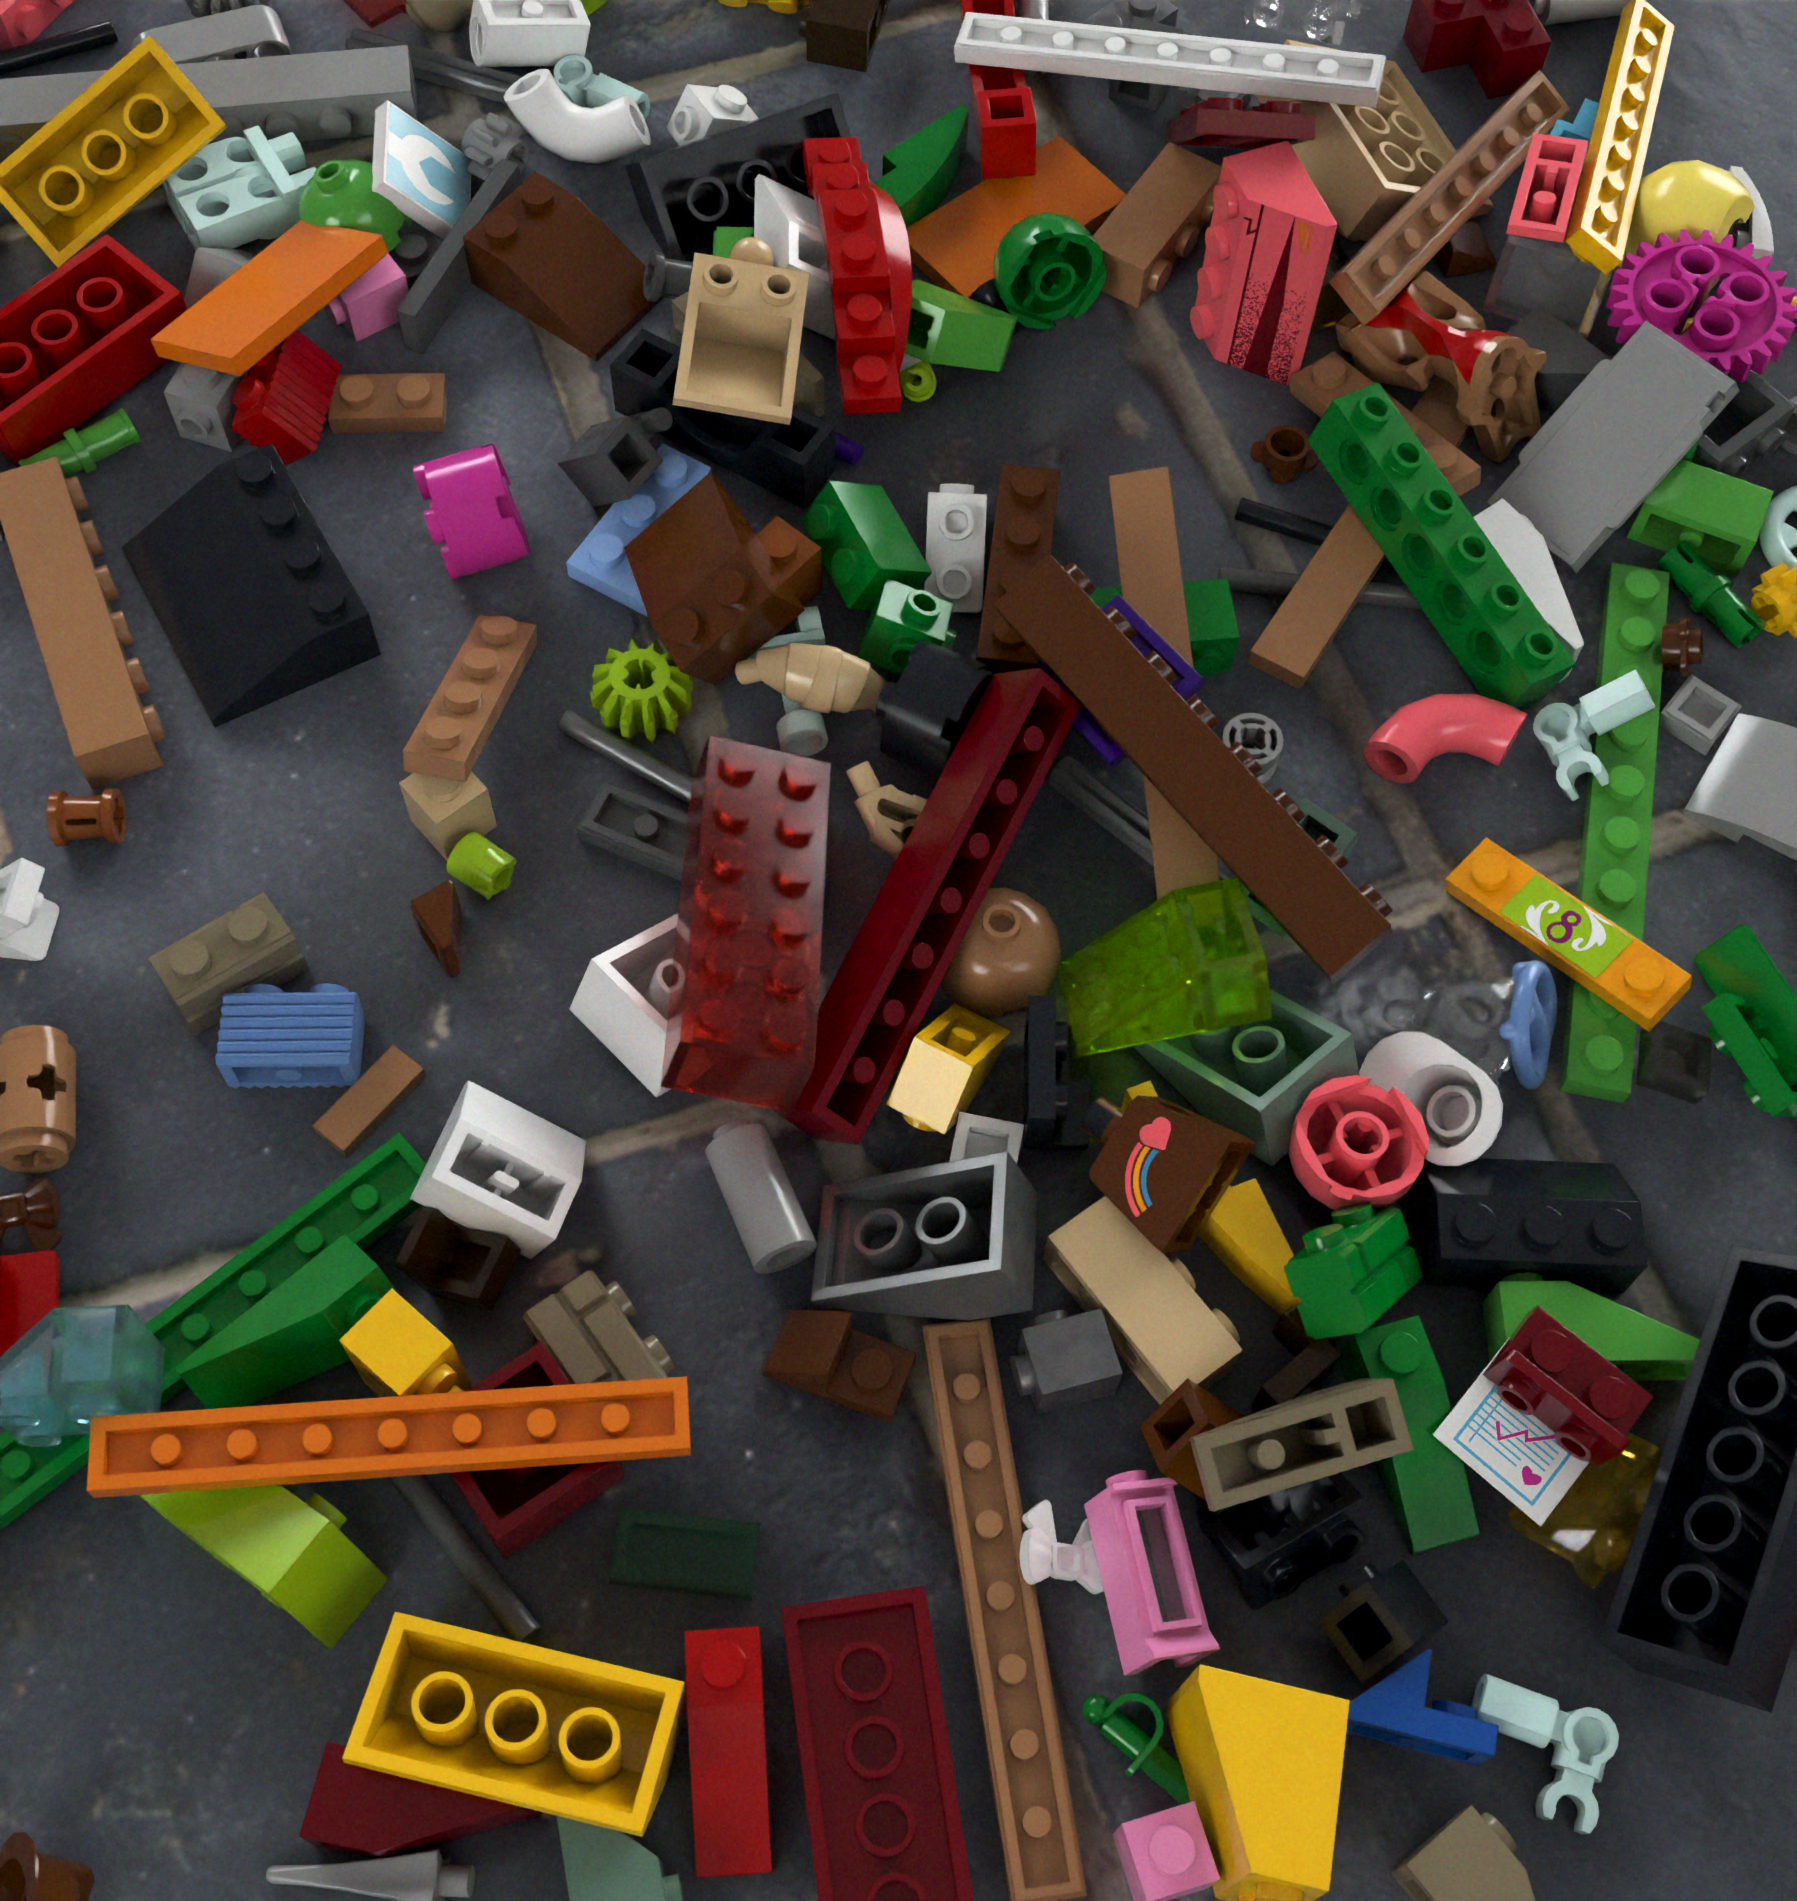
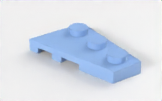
[566,443,711,617]

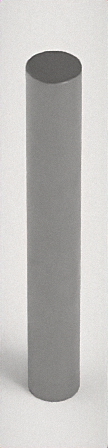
[558,709,723,816]

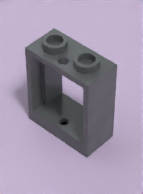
[1679,329,1796,479]

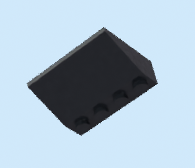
[122,444,381,728]

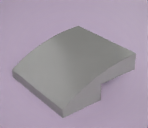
[1682,713,1797,861]

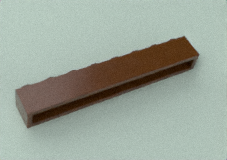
[993,553,1393,984]

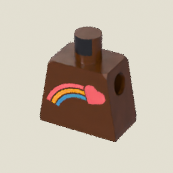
[1080,1095,1255,1252]

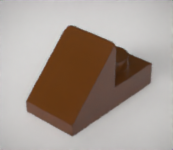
[763,1310,916,1424]

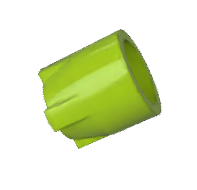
[446,832,518,900]

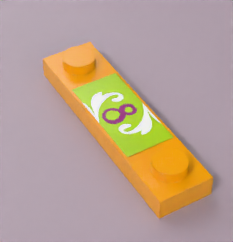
[1445,837,1692,1032]

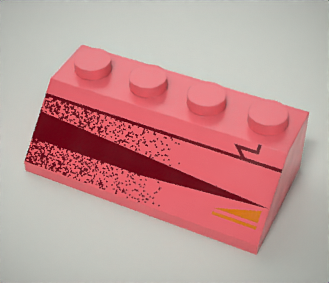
[1190,140,1338,386]

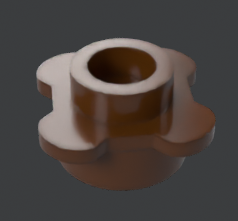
[1250,425,1319,484]
[1662,617,1703,677]

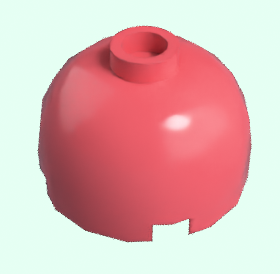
[1288,1075,1429,1210]

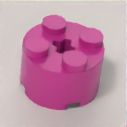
[413,443,530,580]

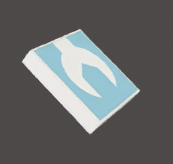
[372,100,472,240]

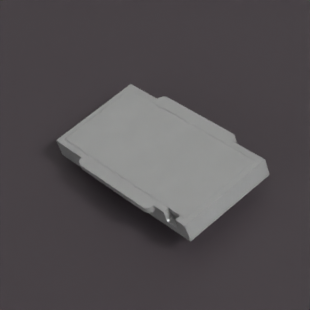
[1487,321,1740,574]

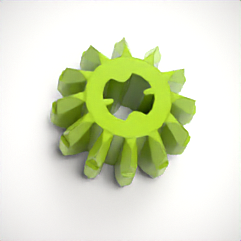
[590,638,693,743]

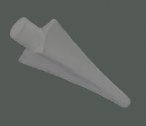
[266,1849,475,1901]

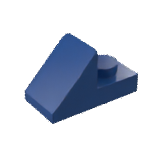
[1346,1648,1499,1767]

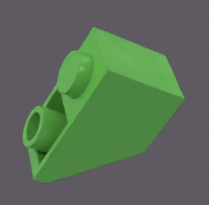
[904,279,1018,372]

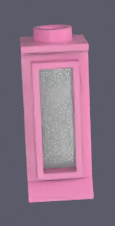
[1084,1470,1220,1676]

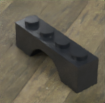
[610,328,835,509]

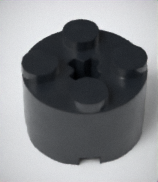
[876,639,1002,778]

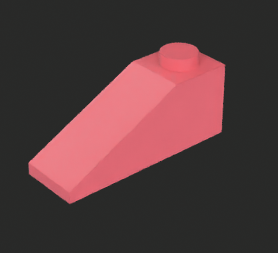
[1506,133,1588,243]

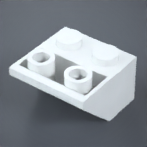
[410,1080,586,1259]

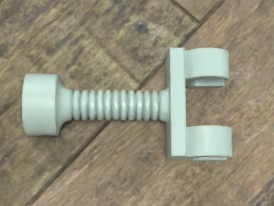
[748,606,828,758]

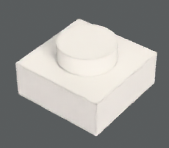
[949,1112,1024,1164]

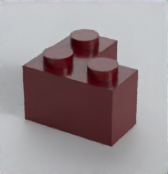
[1403,0,1552,99]

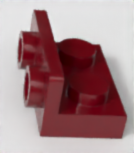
[1483,1305,1654,1466]

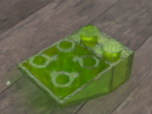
[1057,877,1272,1057]

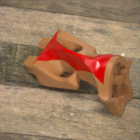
[1335,271,1547,463]

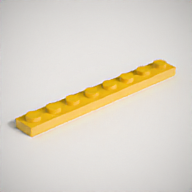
[1565,0,1674,275]

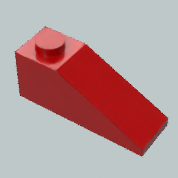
[684,1626,772,1879]

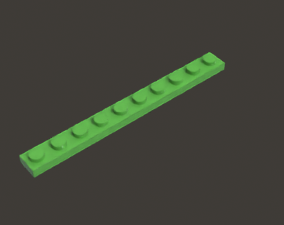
[1559,562,1670,1104]

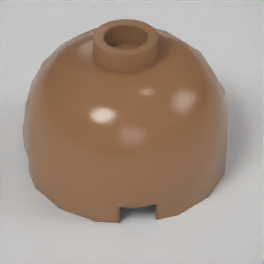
[941,887,1061,1018]

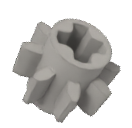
[461,112,529,181]

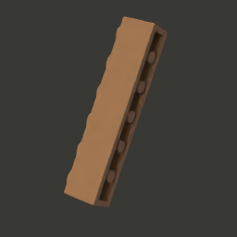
[0,456,167,789]

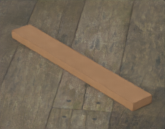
[1328,70,1571,326]
[1247,375,1472,690]
[1109,466,1226,934]
[922,1317,1087,1901]

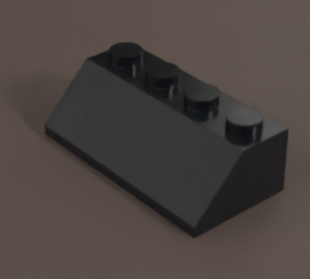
[625,93,851,262]

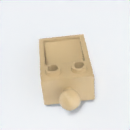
[672,237,809,425]

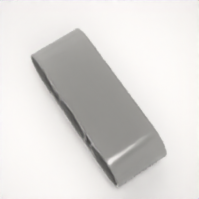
[131,5,293,64]

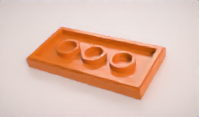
[906,135,1126,298]
[150,219,389,377]

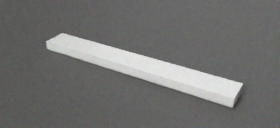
[954,12,1386,108]

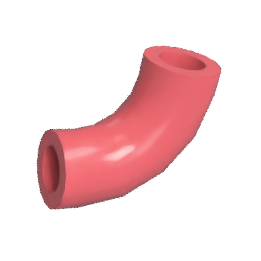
[1363,694,1528,784]

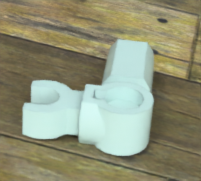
[554,55,650,119]
[1533,669,1656,801]
[1471,1673,1619,1834]

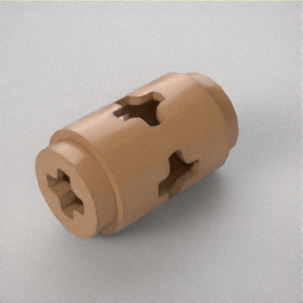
[0,1025,76,1174]

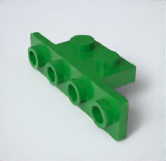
[1693,925,1797,1120]

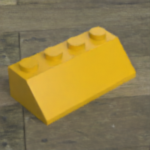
[0,35,228,268]
[342,1612,686,1837]

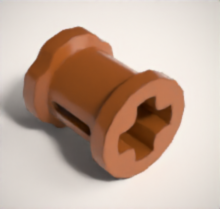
[46,788,127,847]

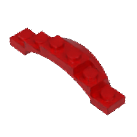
[802,137,912,415]

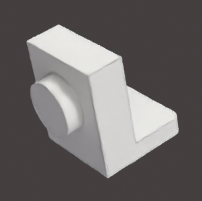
[667,84,759,146]

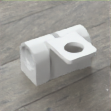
[469,0,591,67]

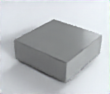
[1659,674,1742,756]

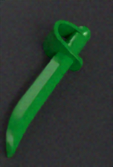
[1082,1692,1190,1805]

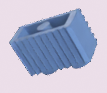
[215,983,366,1089]

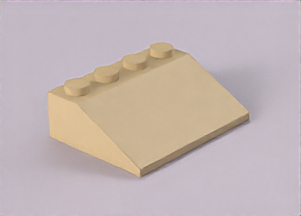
[1255,39,1494,241]

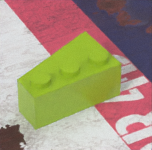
[139,1484,389,1650]

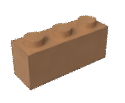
[1093,142,1222,309]

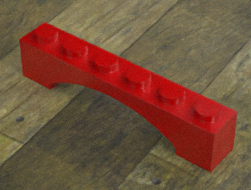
[959,0,1036,180]

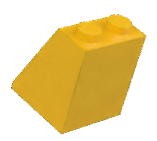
[1166,1664,1350,1901]

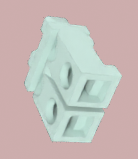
[162,125,316,250]

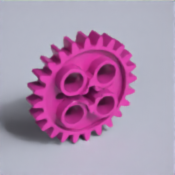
[1606,229,1797,383]

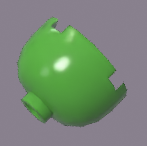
[298,159,413,252]

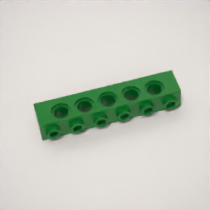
[1307,382,1575,710]

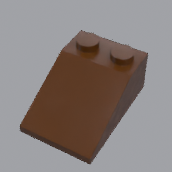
[463,171,663,361]
[624,472,805,686]

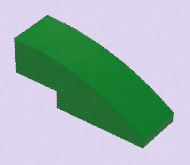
[873,104,969,228]

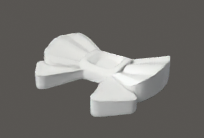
[1019,1500,1104,1595]

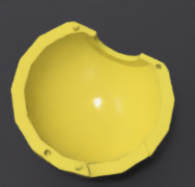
[1618,160,1755,268]

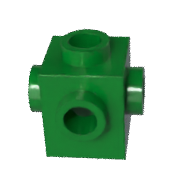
[857,578,956,675]

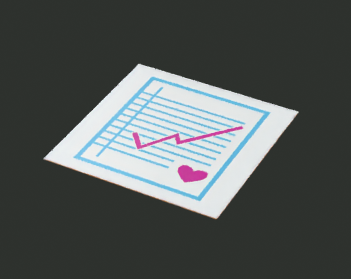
[1433,1337,1589,1527]

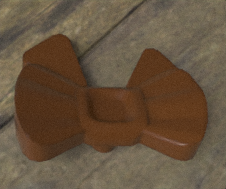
[0,1177,63,1252]

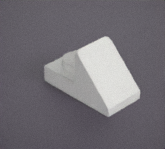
[0,858,60,961]

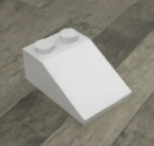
[569,890,809,1098]

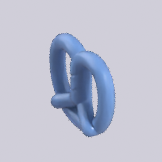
[1499,960,1557,1090]

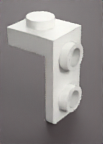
[924,483,987,613]

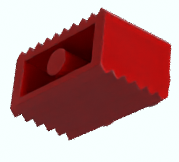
[231,329,342,465]

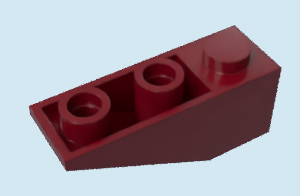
[299,1742,545,1859]

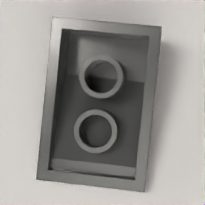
[811,1151,1038,1321]

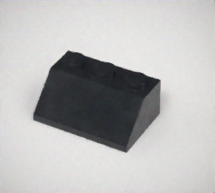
[1416,1158,1648,1293]

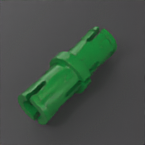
[1657,541,1766,649]

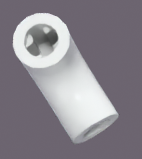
[504,68,651,164]

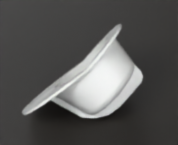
[1359,1031,1503,1167]

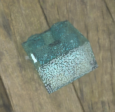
[0,1305,165,1447]

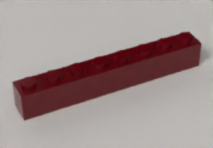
[767,668,1081,1145]

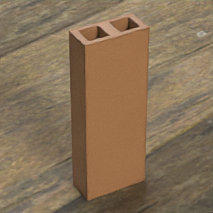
[312,1044,427,1158]

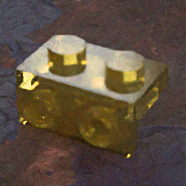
[1507,1432,1661,1589]

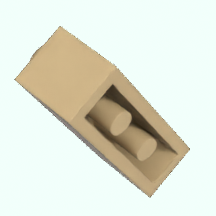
[1043,1196,1243,1405]

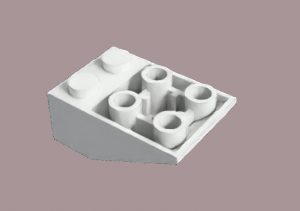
[754,174,835,340]

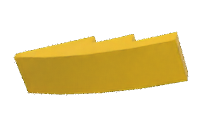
[1121,1080,1302,1316]

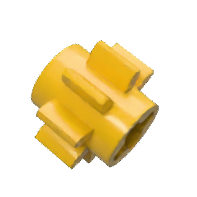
[1750,562,1797,639]

